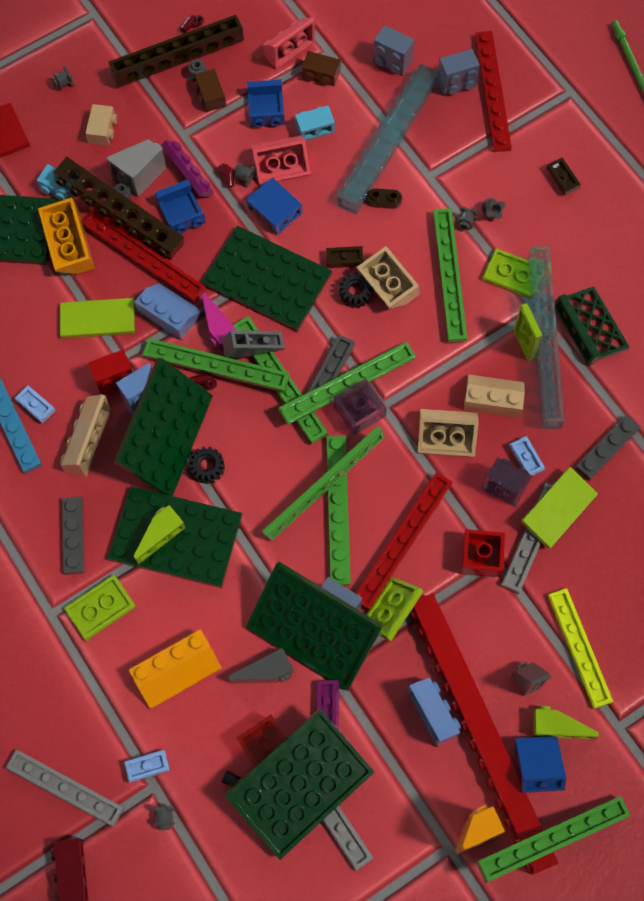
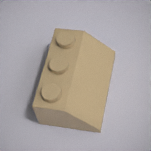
[357,246,420,309]
[463,374,525,418]
[418,409,479,457]

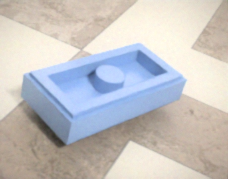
[15,386,56,424]
[509,436,545,478]
[124,750,170,783]

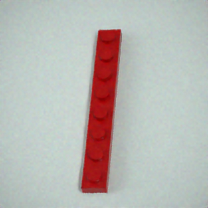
[475,31,512,152]
[82,210,206,303]
[356,472,453,610]

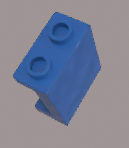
[247,79,285,128]
[247,178,303,235]
[155,179,206,234]
[515,736,566,793]

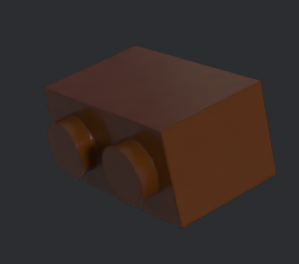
[301,51,341,86]
[193,69,226,112]

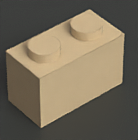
[86,104,117,146]

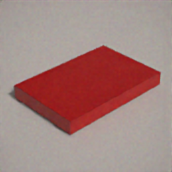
[0,102,30,158]

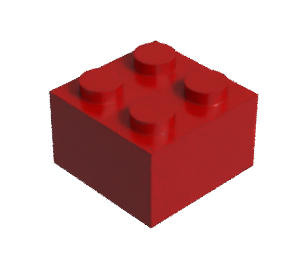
[88,349,133,396]
[461,529,505,577]

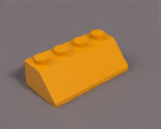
[38,198,95,274]
[129,629,222,709]
[455,805,505,855]

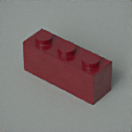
[51,838,89,901]

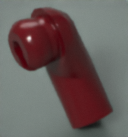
[180,15,204,33]
[218,163,234,187]
[190,373,217,389]

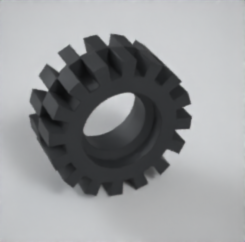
[340,272,373,308]
[189,447,225,484]

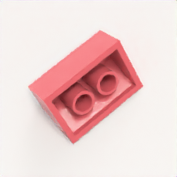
[262,18,315,69]
[251,135,311,185]

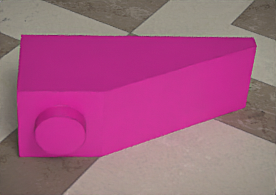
[202,293,238,352]

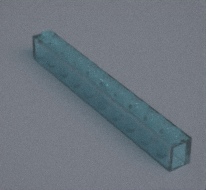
[336,64,439,214]
[528,246,565,429]

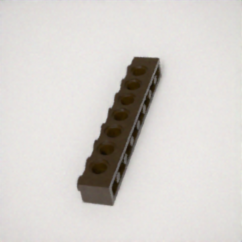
[108,14,244,87]
[53,156,184,260]

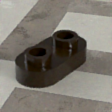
[366,188,402,209]

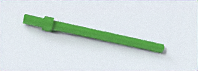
[612,20,644,95]

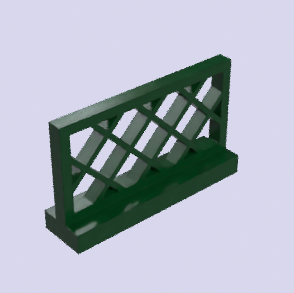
[553,286,630,366]

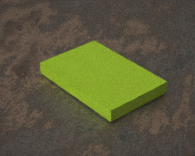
[482,248,546,300]
[513,303,543,361]
[64,575,136,641]
[367,577,423,641]

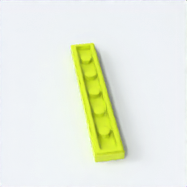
[548,588,613,709]

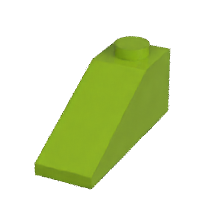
[134,505,186,564]
[533,706,599,740]

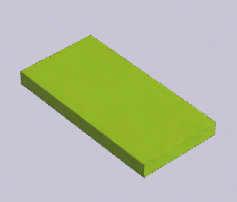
[60,298,135,339]
[520,467,598,549]

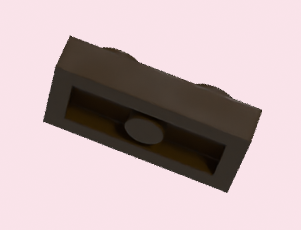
[546,157,581,195]
[326,246,364,268]

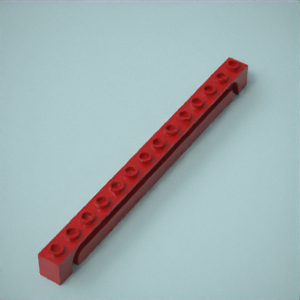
[410,593,559,875]

